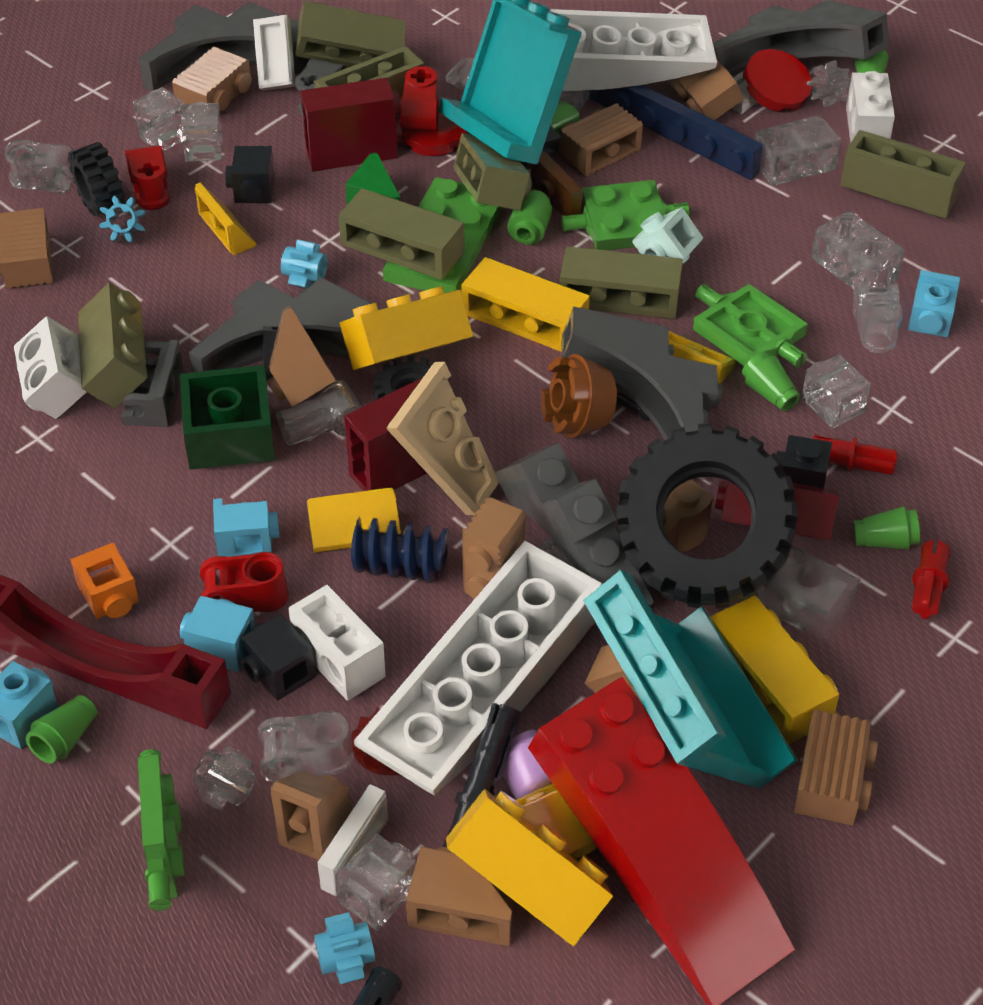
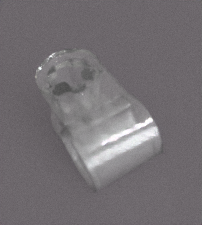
[4,139,74,194]
[852,283,903,353]
[258,711,354,782]

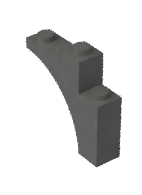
[713,0,890,76]
[139,2,311,92]
[189,277,381,372]
[561,306,723,440]
[495,442,654,605]

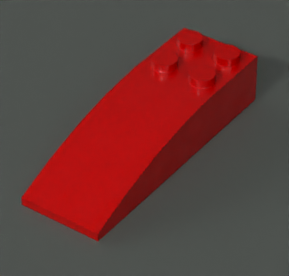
[528,676,795,1005]

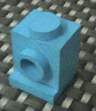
[908,270,960,338]
[213,498,280,557]

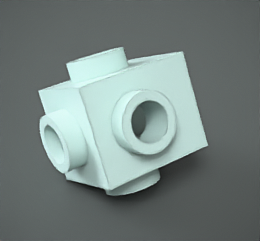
[632,207,703,263]

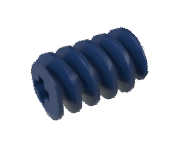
[351,516,449,583]

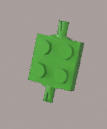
[561,180,689,250]
[693,284,808,368]
[138,749,185,911]

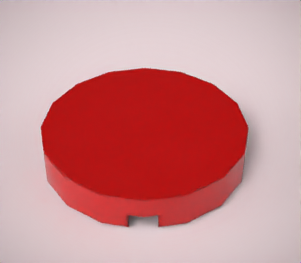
[743,49,813,112]
[399,103,469,156]

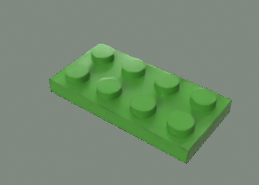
[383,177,503,293]

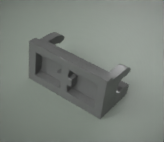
[121,339,183,427]

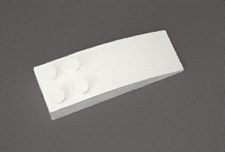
[550,9,717,91]
[354,541,602,795]

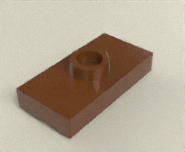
[531,150,583,216]

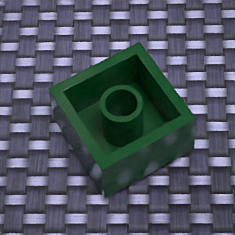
[180,365,275,470]

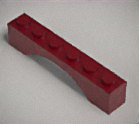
[0,575,231,729]

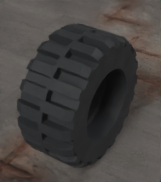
[616,424,798,609]

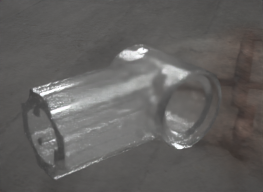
[276,380,363,446]

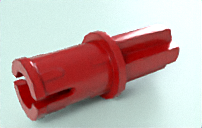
[813,434,898,474]
[911,540,951,619]

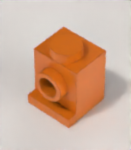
[70,542,139,620]

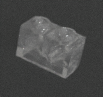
[754,115,841,186]
[811,210,905,298]

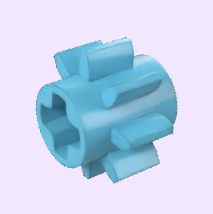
[99,196,147,243]
[280,239,328,289]
[314,912,375,984]

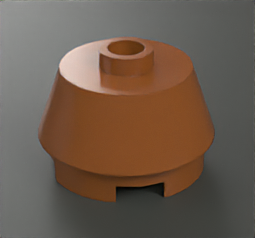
[541,354,617,438]

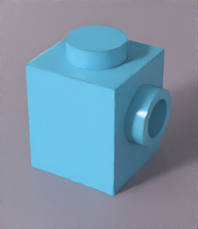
[180,596,255,673]
[0,661,58,749]

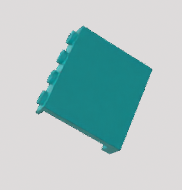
[438,0,582,164]
[583,570,798,789]

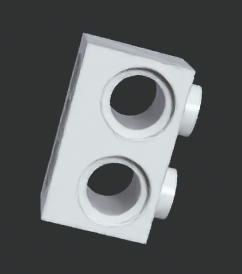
[846,71,895,142]
[14,316,86,419]
[289,585,386,701]

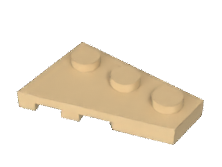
[386,362,499,516]

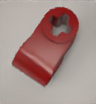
[400,66,439,130]
[125,145,170,210]
[200,552,289,612]

